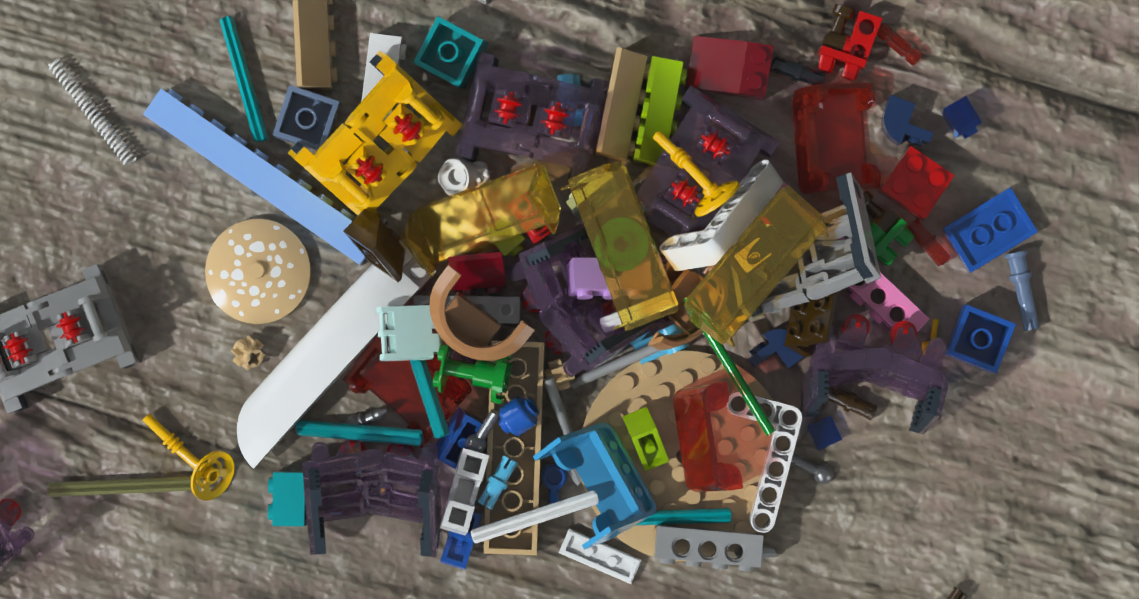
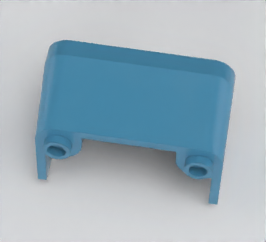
[533,422,656,550]

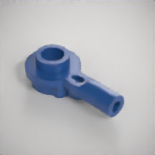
[541,463,567,505]

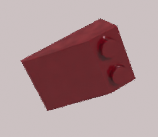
[685,36,774,101]
[448,252,506,296]

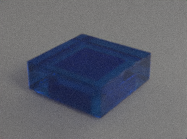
[807,416,842,451]

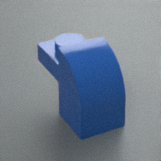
[440,512,482,570]

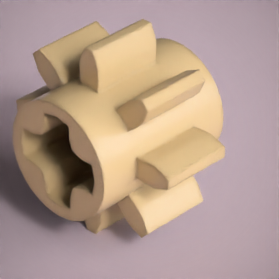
[231,336,265,370]
[544,358,575,391]

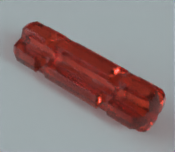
[877,23,922,65]

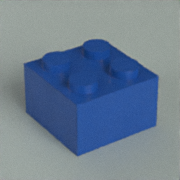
[943,304,1016,373]

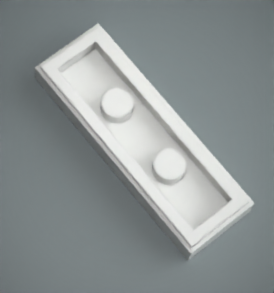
[559,528,641,584]

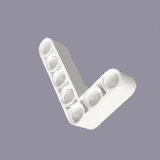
[660,160,783,271]
[725,392,802,533]

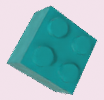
[413,16,489,89]
[268,471,310,526]

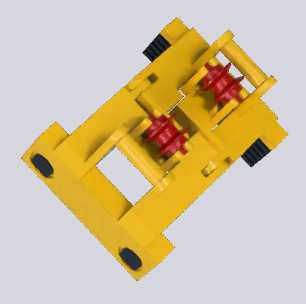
[288,50,463,215]

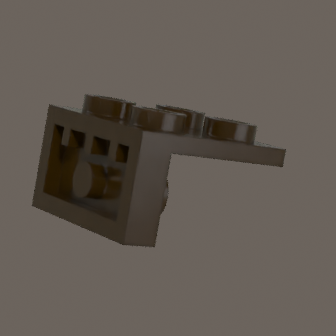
[784,293,837,357]

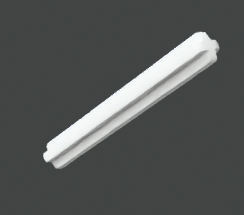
[471,490,599,543]

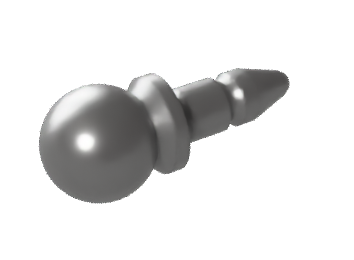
[344,408,389,426]

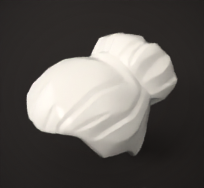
[438,157,490,197]

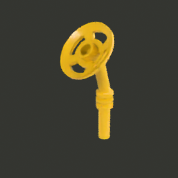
[653,131,740,217]
[142,413,234,501]

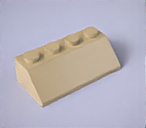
[293,0,338,91]
[595,47,651,162]

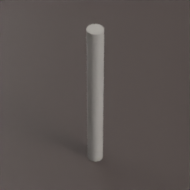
[570,345,661,389]

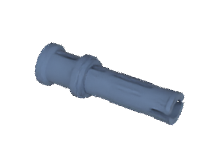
[1004,250,1040,331]

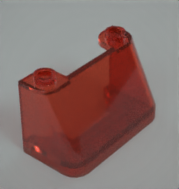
[792,83,881,194]
[342,327,472,449]
[673,382,743,493]

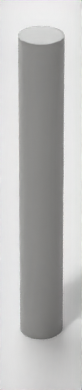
[543,376,573,435]

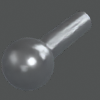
[465,409,500,453]
[791,453,834,484]

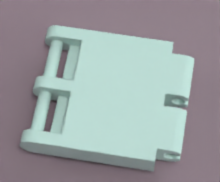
[376,305,442,361]

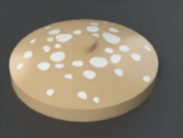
[205,219,311,324]

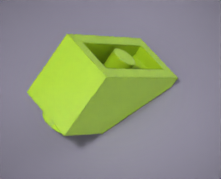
[623,406,669,471]

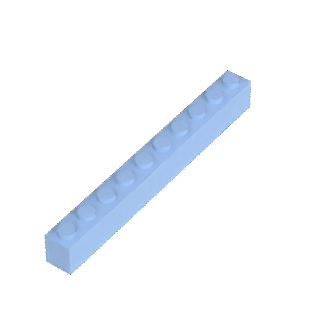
[143,89,366,266]

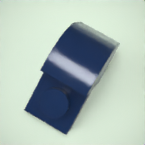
[881,95,933,147]
[747,329,803,368]

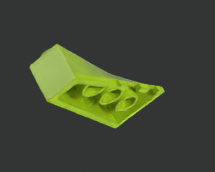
[633,56,687,167]

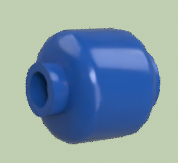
[498,396,539,436]

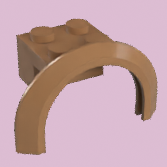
[643,262,729,350]
[430,265,535,361]

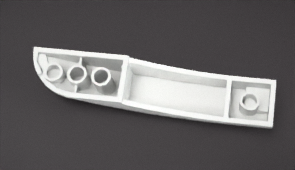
[237,239,436,469]

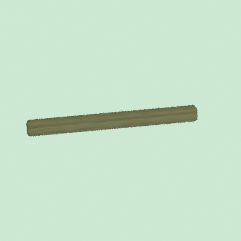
[47,476,204,497]

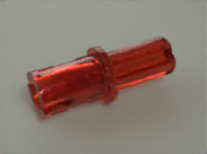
[907,218,950,267]

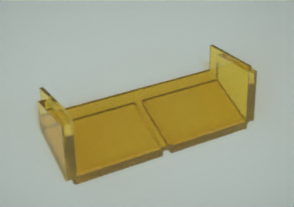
[560,161,678,331]
[401,163,561,277]
[684,185,829,348]

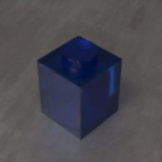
[940,96,982,139]

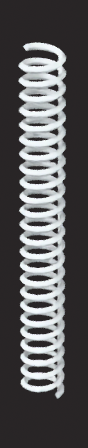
[48,58,137,165]

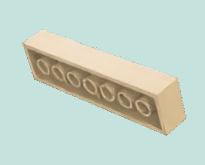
[484,341,545,555]

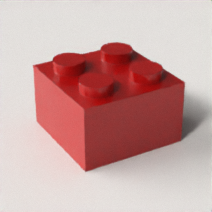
[878,146,955,221]

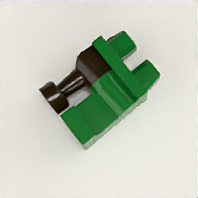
[845,190,914,266]

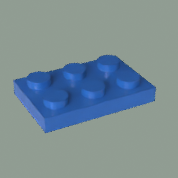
[942,187,1038,273]

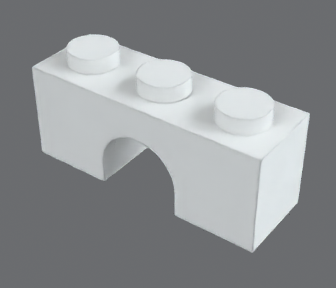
[439,448,489,535]

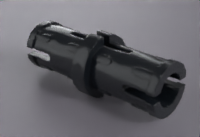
[770,55,825,88]

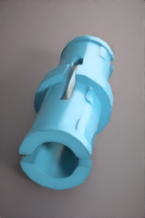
[477,455,518,510]

